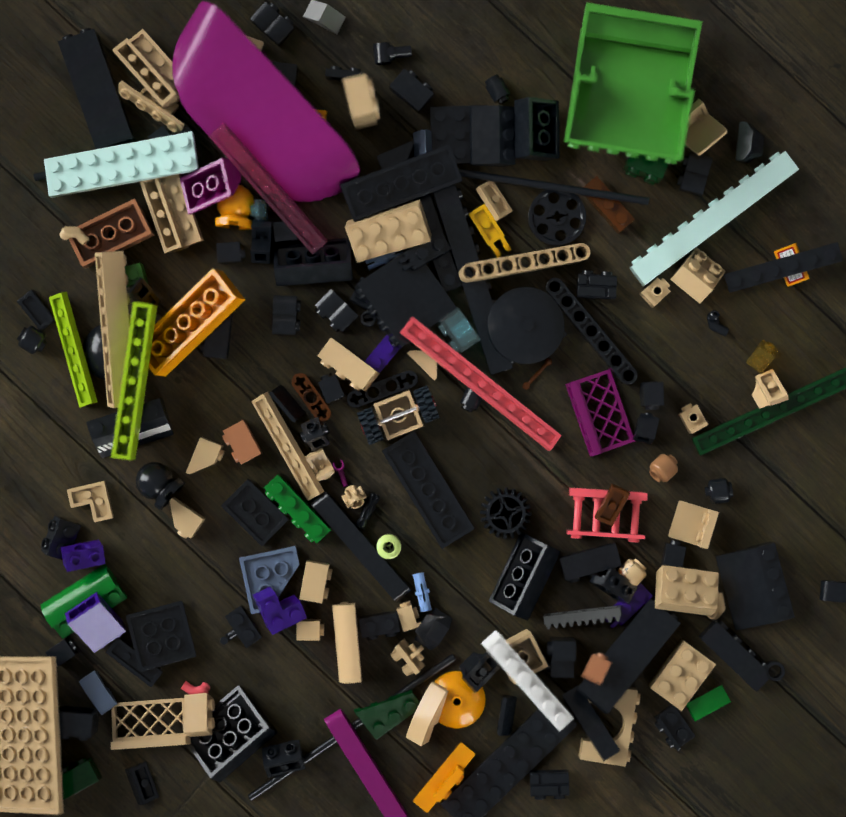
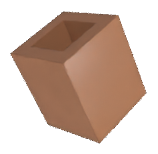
[582,653,611,685]

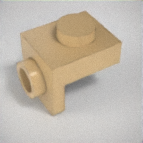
[305,448,335,481]

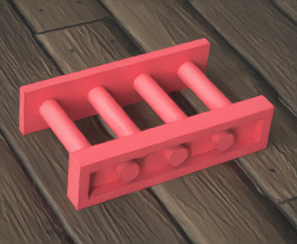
[566,487,648,542]

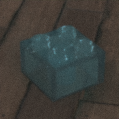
[438,308,480,353]

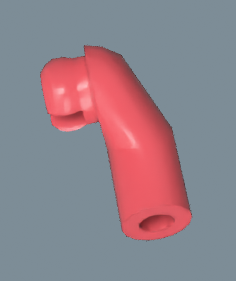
[181,681,210,694]

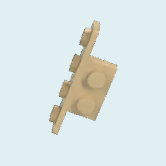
[118,81,185,133]

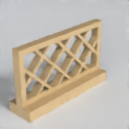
[111,698,191,750]

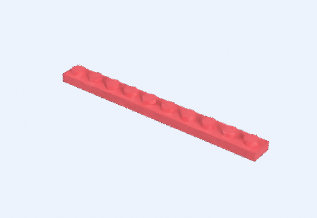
[400,317,562,451]

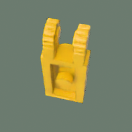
[468,204,511,258]

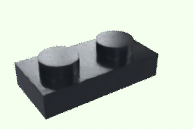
[325,66,365,81]

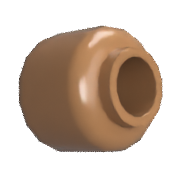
[649,454,678,482]

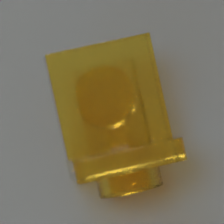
[746,340,778,374]

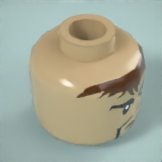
[618,558,647,586]

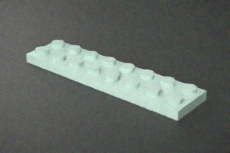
[44,131,199,198]

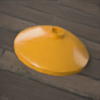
[434,671,485,728]

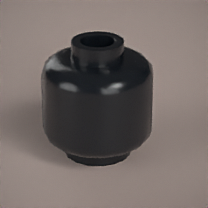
[17,326,47,354]
[704,478,733,504]

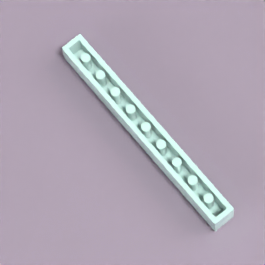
[629,151,799,286]

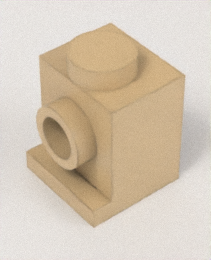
[640,277,671,308]
[678,403,709,434]
[397,601,421,632]

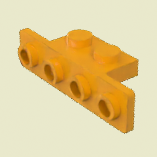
[413,742,475,813]

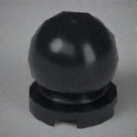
[136,462,185,510]

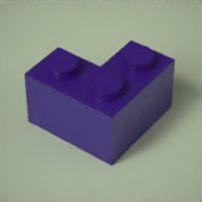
[253,587,307,635]

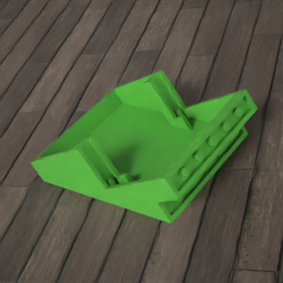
[564,3,702,164]

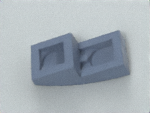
[79,670,118,715]

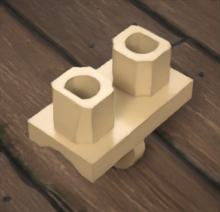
[390,638,425,676]

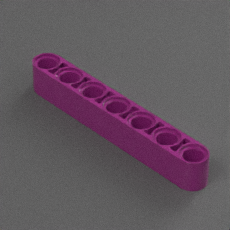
[324,709,409,817]

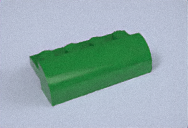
[41,564,127,639]

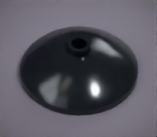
[83,325,105,380]

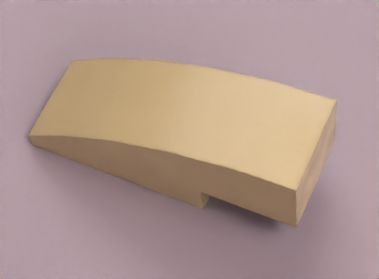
[406,682,449,746]

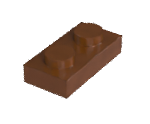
[595,484,630,526]

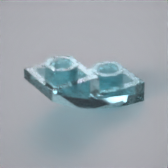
[250,199,269,222]

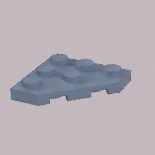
[239,546,300,614]

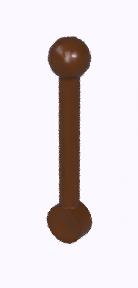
[523,358,552,390]

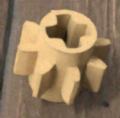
[341,485,367,509]

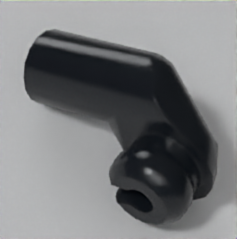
[707,310,729,337]

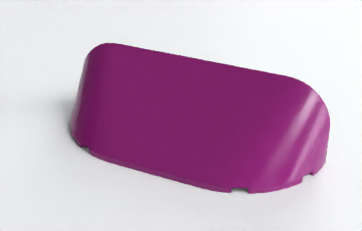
[172,1,360,202]

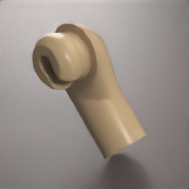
[60,226,90,245]
[708,592,726,620]

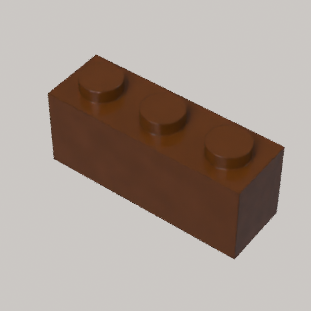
[583,176,635,234]

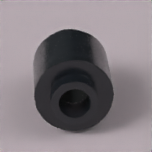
[485,74,511,105]
[460,387,482,413]

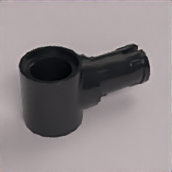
[373,42,412,65]

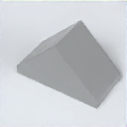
[303,0,346,34]

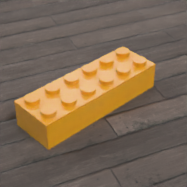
[149,269,246,377]

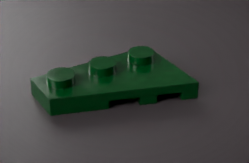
[354,690,420,740]

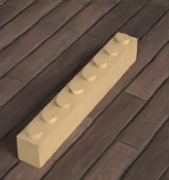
[95,251,131,408]

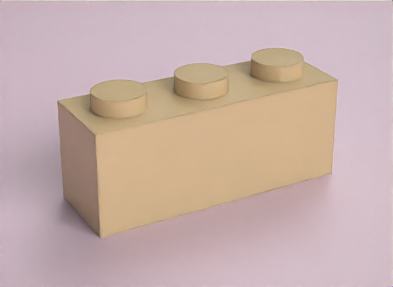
[318,338,380,391]

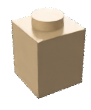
[297,619,324,641]

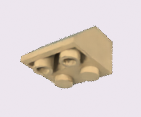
[670,247,726,303]

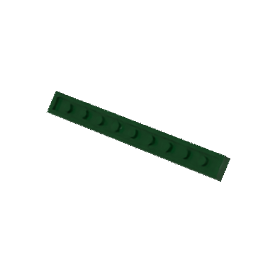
[691,367,846,456]

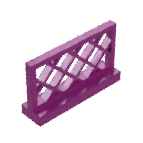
[565,369,635,456]

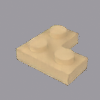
[67,481,114,522]

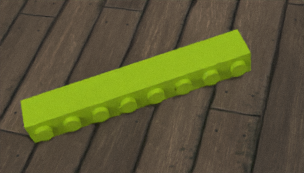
[111,302,157,460]

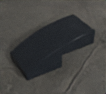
[128,277,161,306]

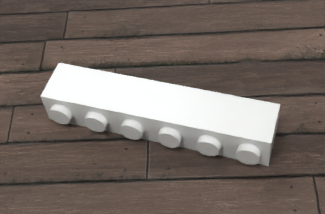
[481,630,574,732]

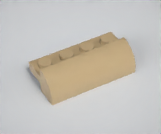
[112,29,180,109]
[140,174,204,253]
[332,602,362,683]

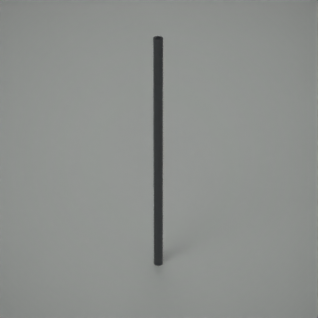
[458,168,650,205]

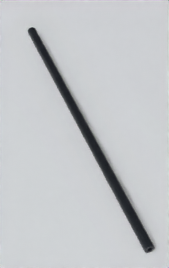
[248,654,456,801]

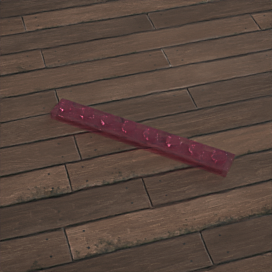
[209,123,328,254]

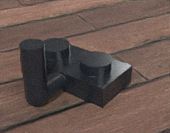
[220,605,263,648]

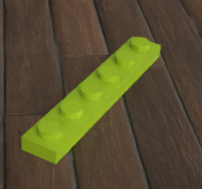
[49,292,97,408]

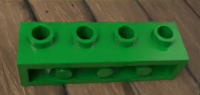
[264,474,332,543]

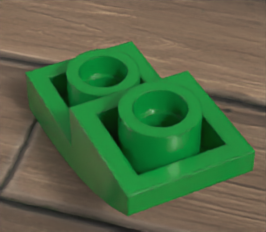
[686,685,731,721]

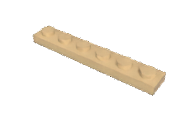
[251,392,325,501]

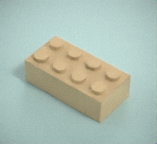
[343,74,380,130]
[345,199,432,263]

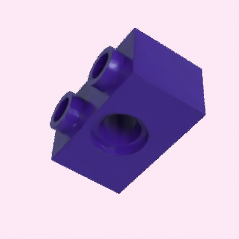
[61,539,106,572]

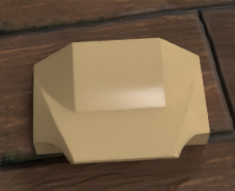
[752,369,789,409]

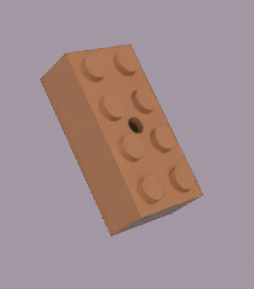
[69,198,155,269]

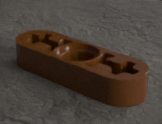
[292,373,331,422]

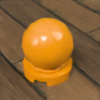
[215,185,255,230]

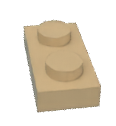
[476,181,513,221]

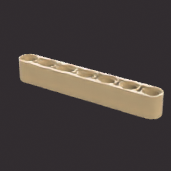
[459,243,590,283]

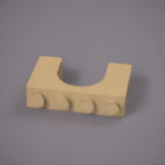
[578,687,640,767]

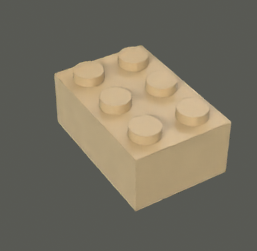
[655,565,719,616]
[648,639,716,711]

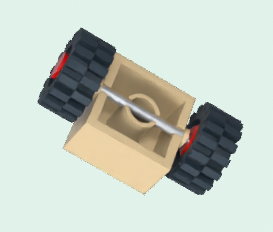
[357,386,440,445]

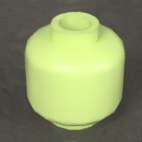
[376,534,402,559]

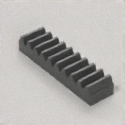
[543,605,622,629]

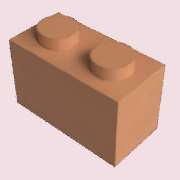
[222,420,263,464]

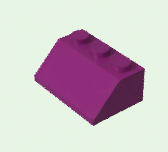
[180,158,242,215]

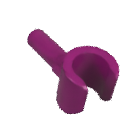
[333,460,348,487]

